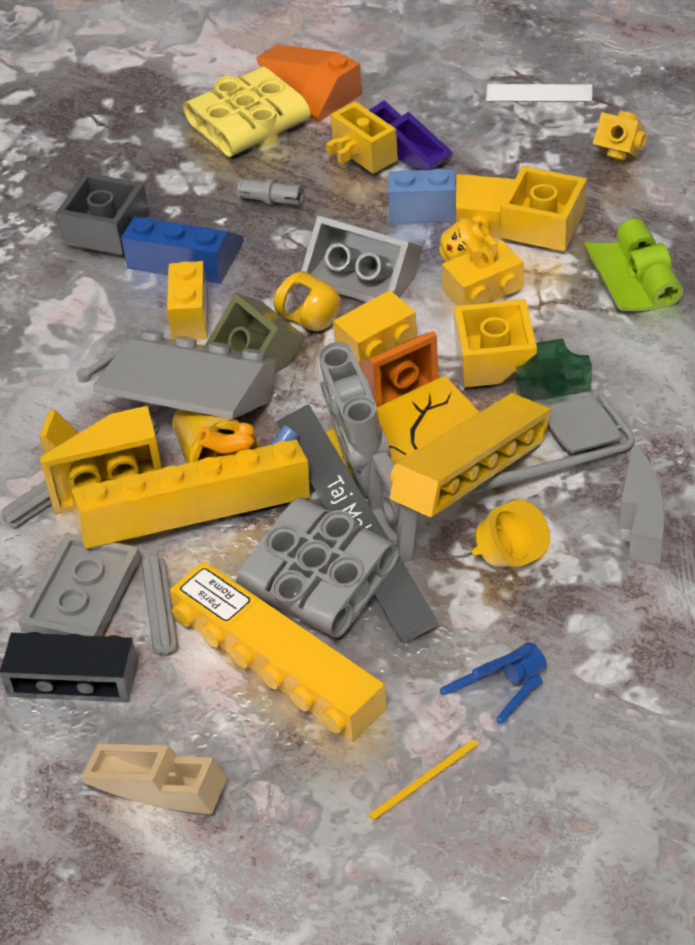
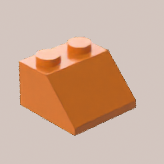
[358,331,439,407]

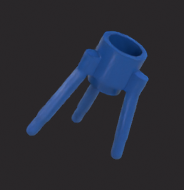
[439,642,547,724]

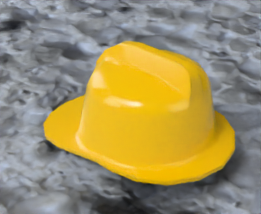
[471,499,550,568]

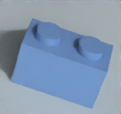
[388,169,456,224]

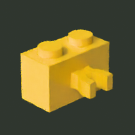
[326,101,398,174]
[442,236,524,306]

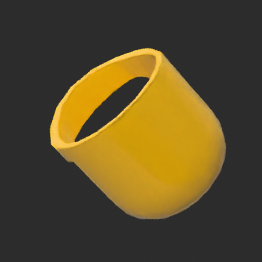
[273,271,341,332]

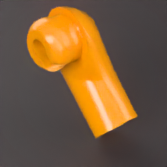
[197,423,255,454]

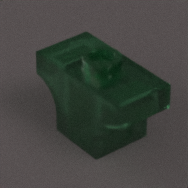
[516,338,592,401]

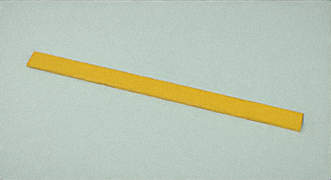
[368,739,479,820]

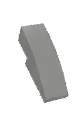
[619,446,665,565]

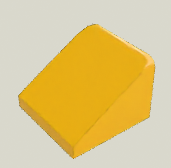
[39,410,78,454]

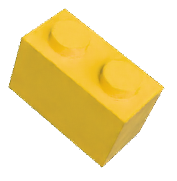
[167,261,208,340]
[333,290,417,362]

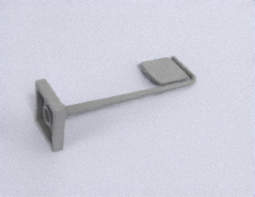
[368,393,635,563]

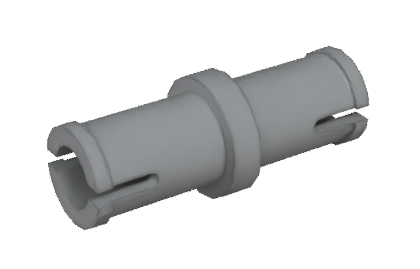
[237,178,305,206]

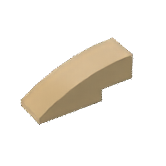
[81,743,227,814]

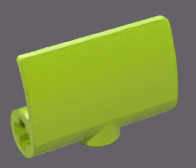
[584,218,683,311]

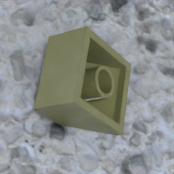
[205,293,305,374]

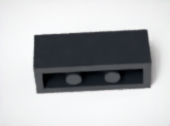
[0,632,138,703]

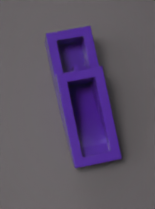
[369,100,453,170]

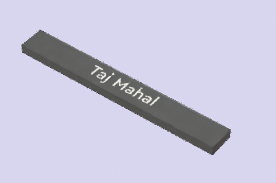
[276,404,439,644]

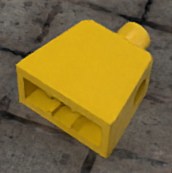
[456,174,515,238]

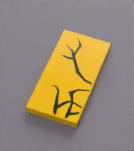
[326,376,480,483]

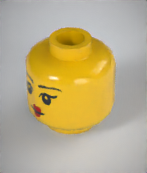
[439,217,491,262]

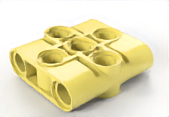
[183,66,310,157]

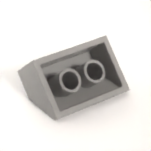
[301,215,423,302]

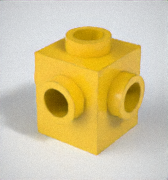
[592,111,647,161]

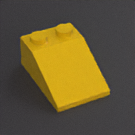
[40,406,162,515]

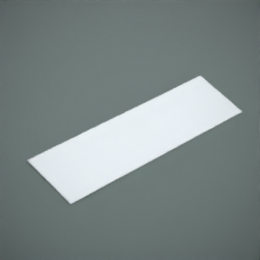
[486,84,592,101]

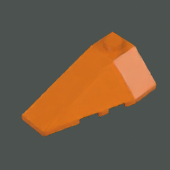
[256,44,362,123]

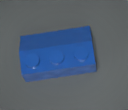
[121,216,244,284]

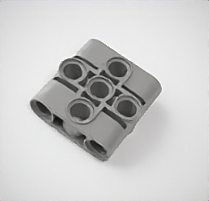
[318,342,391,497]
[236,497,400,638]

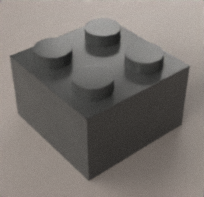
[56,173,149,255]

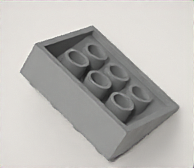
[93,330,276,419]

